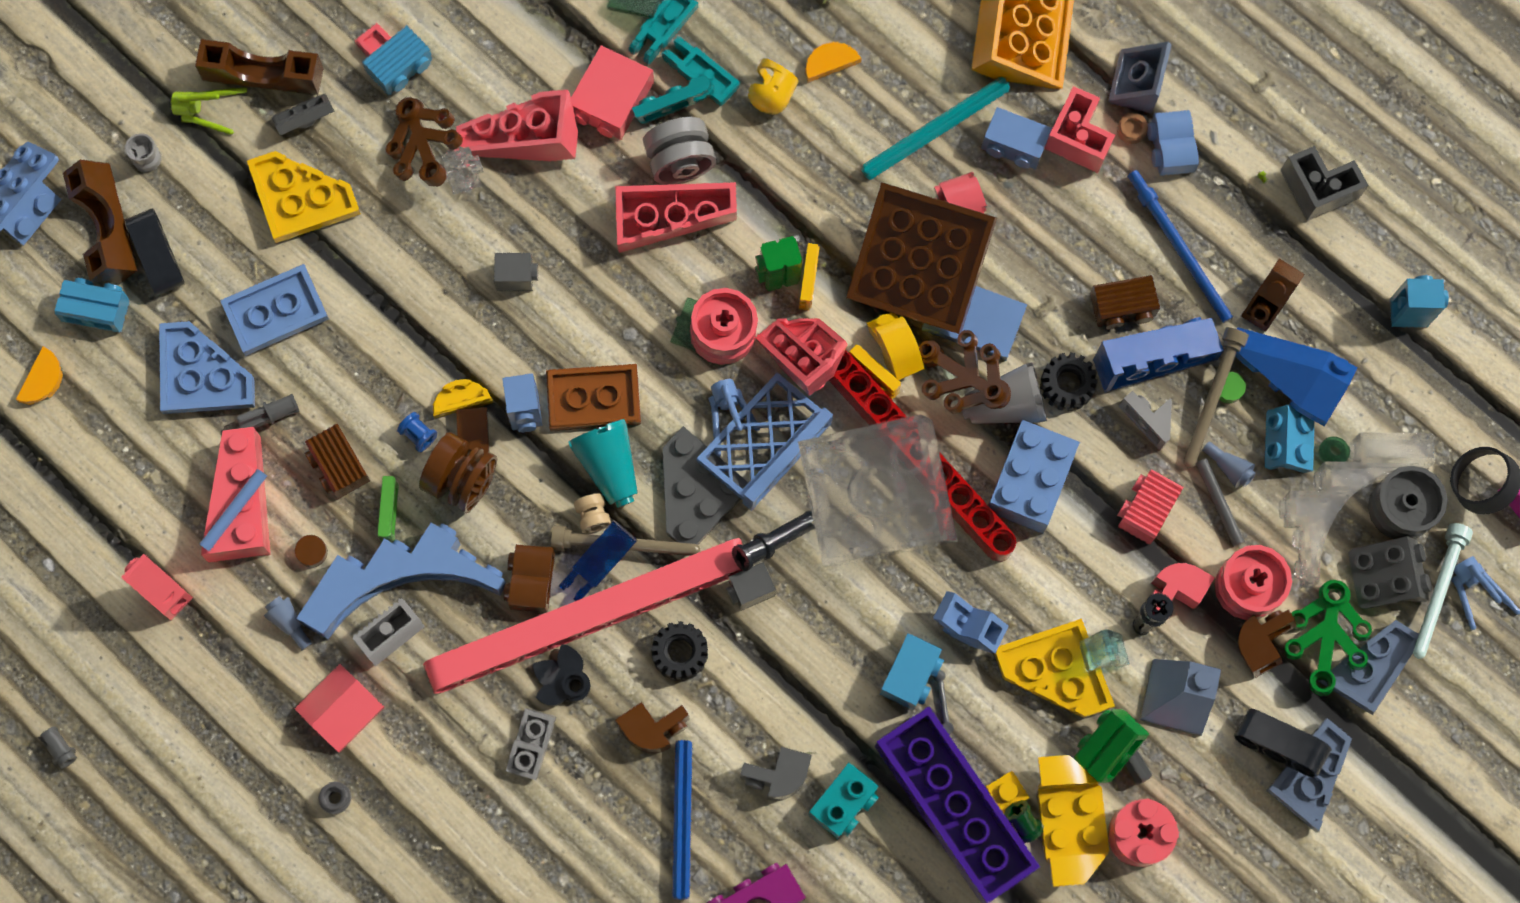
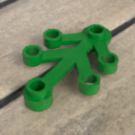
[1284,580,1372,696]

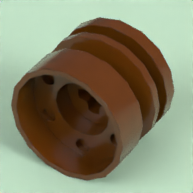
[419,432,498,514]

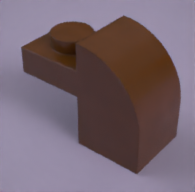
[1239,609,1297,678]
[615,702,690,754]

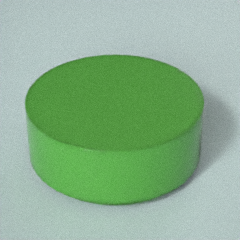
[1219,371,1246,403]

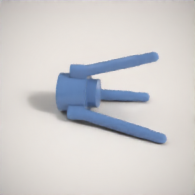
[708,379,760,457]
[1451,556,1520,630]

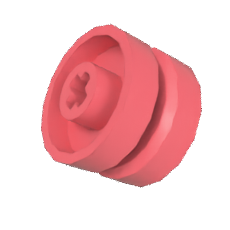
[690,288,758,365]
[1215,545,1292,620]

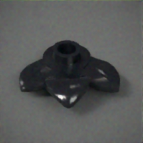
[533,644,591,706]

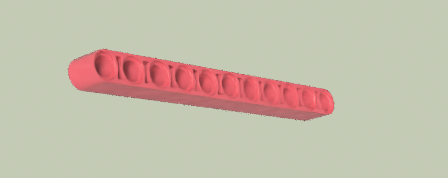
[423,538,743,694]

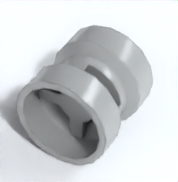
[125,133,162,172]

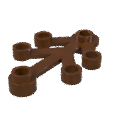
[385,97,463,187]
[919,330,1011,414]

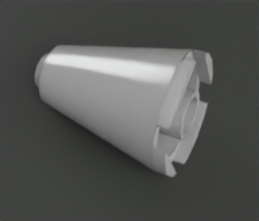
[962,362,1047,424]

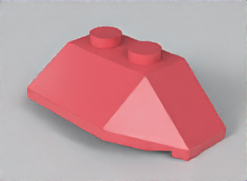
[755,318,848,396]

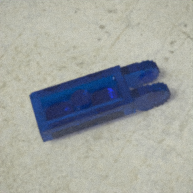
[559,520,638,601]

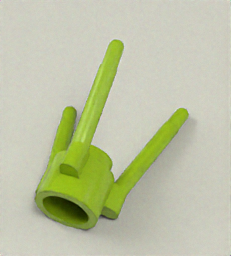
[171,88,247,135]

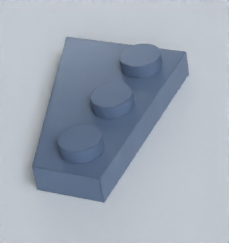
[1318,620,1419,715]

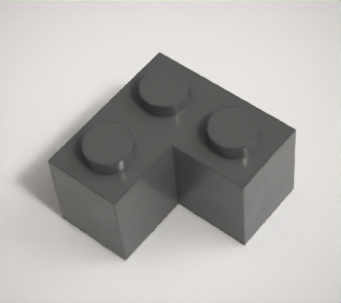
[1280,146,1369,221]

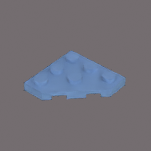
[159,321,255,414]

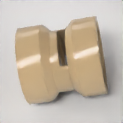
[574,493,611,533]

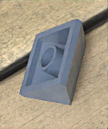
[1108,42,1172,114]

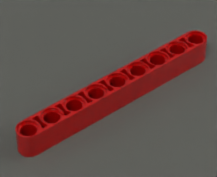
[829,350,1017,562]

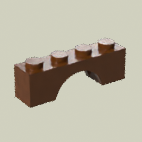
[195,39,324,95]
[63,159,137,284]

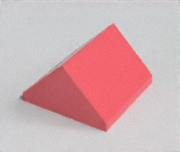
[295,664,385,753]

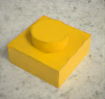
[986,770,1029,814]

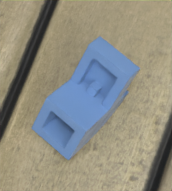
[933,591,1009,654]

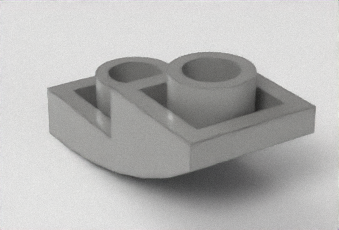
[506,708,557,780]

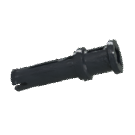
[732,510,819,571]
[1132,593,1174,635]

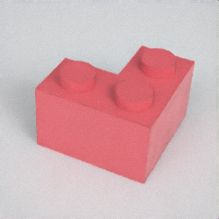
[1045,86,1115,173]

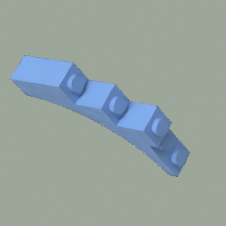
[296,523,505,639]

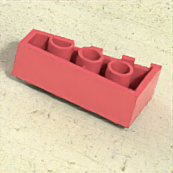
[615,182,737,253]
[201,427,271,563]

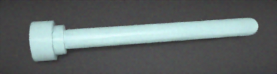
[1413,523,1473,659]

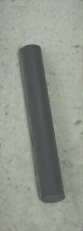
[1196,459,1245,547]

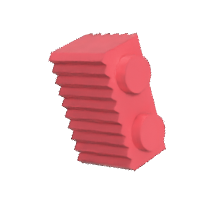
[1117,469,1184,544]

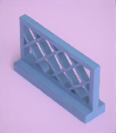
[697,372,833,511]

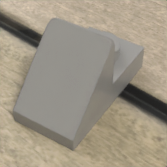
[1119,391,1172,451]

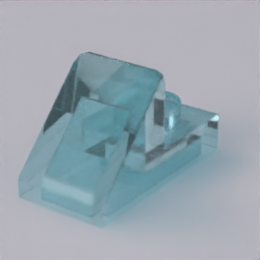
[1079,629,1130,672]

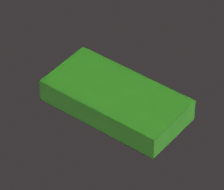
[378,476,399,543]

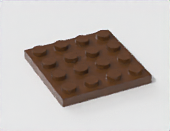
[846,182,997,334]

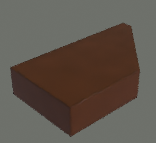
[456,408,490,455]

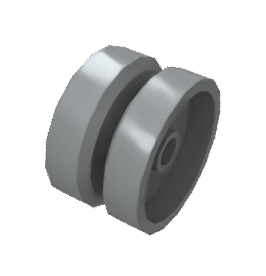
[642,117,716,185]

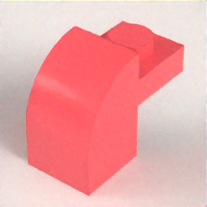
[1151,563,1215,615]

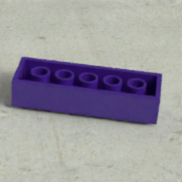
[874,706,1040,903]

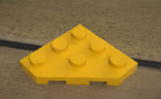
[247,151,361,243]
[994,618,1115,718]

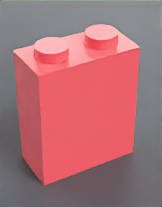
[571,45,654,140]

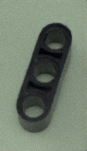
[125,208,185,296]
[1234,708,1332,778]

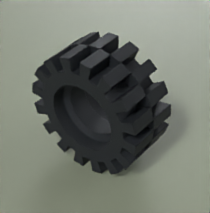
[1040,352,1098,411]
[651,621,708,681]

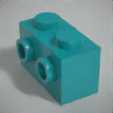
[808,762,879,839]

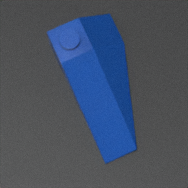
[1235,327,1358,426]

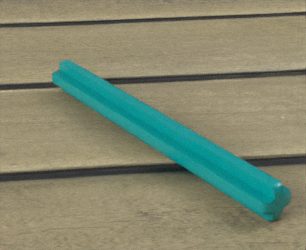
[861,77,1010,180]

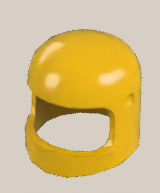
[748,58,799,115]

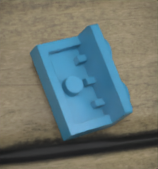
[1265,405,1315,473]

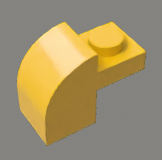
[867,312,924,380]

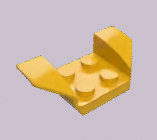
[1037,755,1109,887]

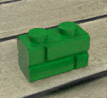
[755,236,802,291]
[1074,709,1149,783]

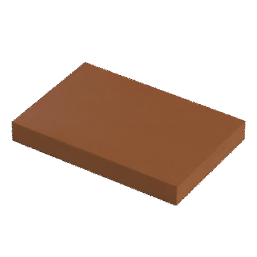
[546,364,641,431]

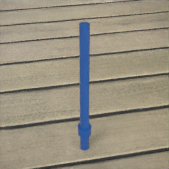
[1127,170,1233,323]

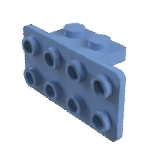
[0,142,61,246]

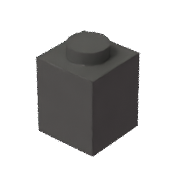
[494,253,539,291]
[726,562,776,611]

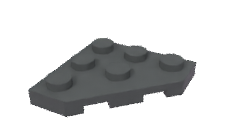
[663,426,748,545]

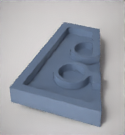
[1266,718,1352,833]

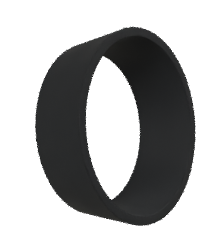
[1450,447,1520,514]

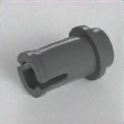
[39,726,77,769]

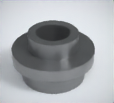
[319,782,351,814]

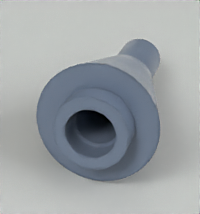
[1202,441,1256,488]
[264,596,312,651]

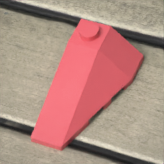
[453,89,578,161]

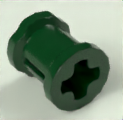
[1004,800,1044,843]

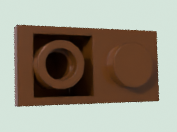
[1241,258,1305,332]

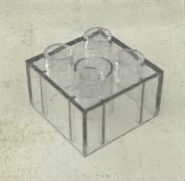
[798,414,958,567]

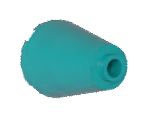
[568,419,638,508]

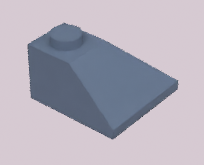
[1140,659,1221,736]

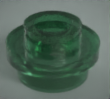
[1318,436,1350,467]

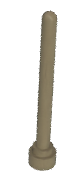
[1184,327,1249,468]
[551,525,700,556]

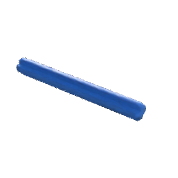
[672,740,692,900]

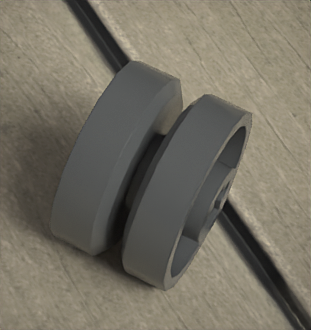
[1368,465,1448,539]

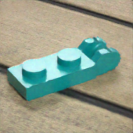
[628,0,699,65]
[661,37,740,107]
[632,75,715,124]

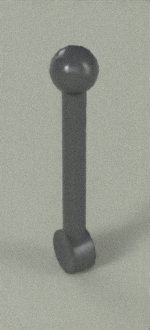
[933,670,954,735]

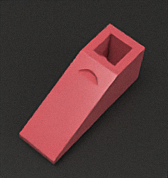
[121,554,193,620]

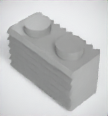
[353,598,425,666]

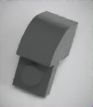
[740,746,812,801]

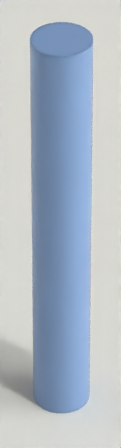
[200,468,267,551]

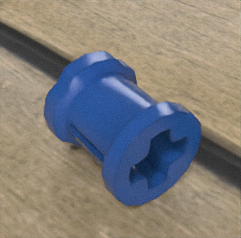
[397,412,438,452]

